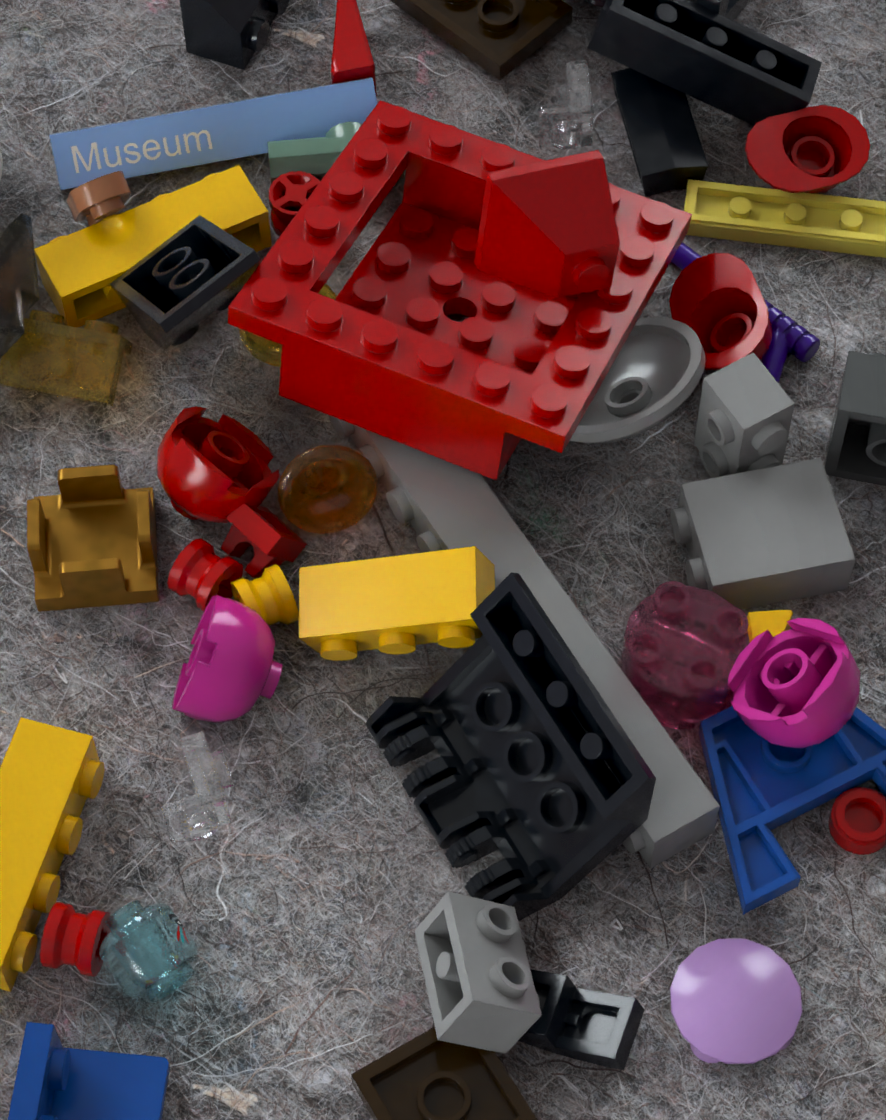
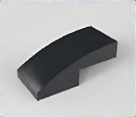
[518,969,644,1070]

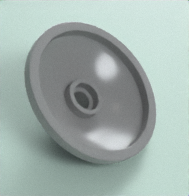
[569,317,706,444]

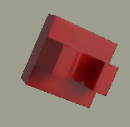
[220,503,307,578]

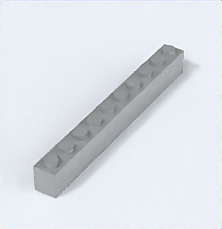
[328,415,720,869]

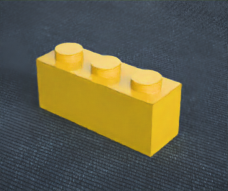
[299,546,495,661]

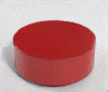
[828,787,886,855]

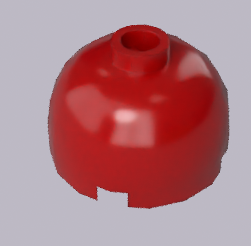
[157,406,280,523]

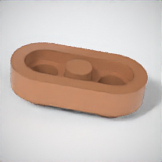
[67,171,131,226]

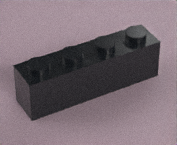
[587,0,822,126]

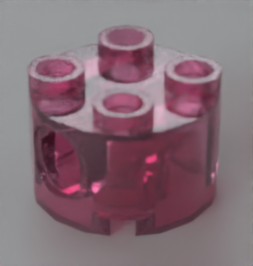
[620,581,750,730]

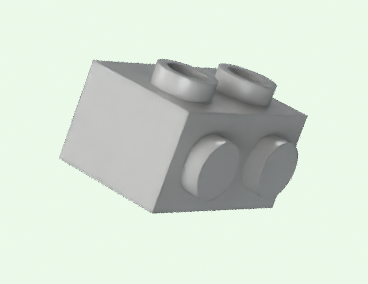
[694,352,795,478]
[414,891,542,1054]

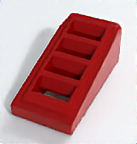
[331,0,377,97]

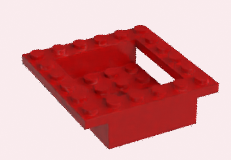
[228,100,692,481]

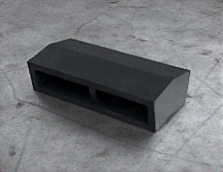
[611,68,708,197]

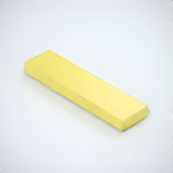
[684,179,886,258]

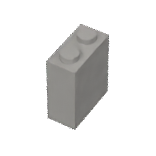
[670,458,855,616]

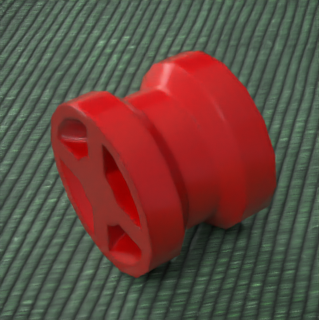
[269,171,320,236]
[167,538,243,611]
[40,902,111,977]

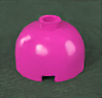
[172,595,283,723]
[728,618,860,748]

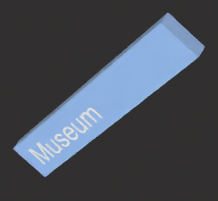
[49,77,377,190]

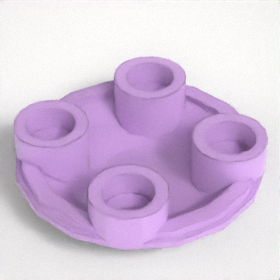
[670,939,802,1064]

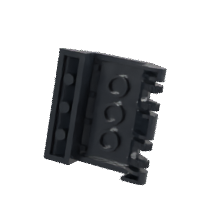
[366,572,656,921]

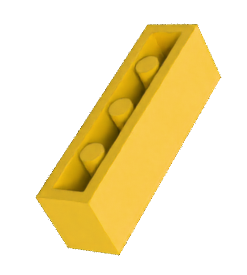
[34,165,272,331]
[0,717,105,992]

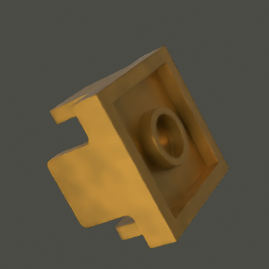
[27,465,159,612]

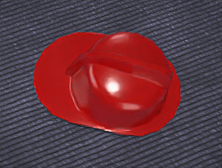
[745,105,870,194]
[669,253,772,370]

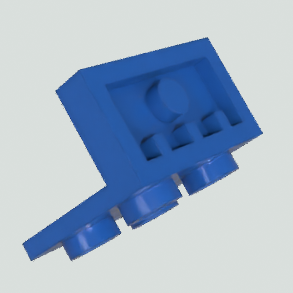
[8,1022,170,1120]

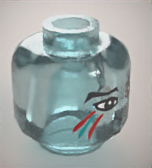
[99,900,198,1003]

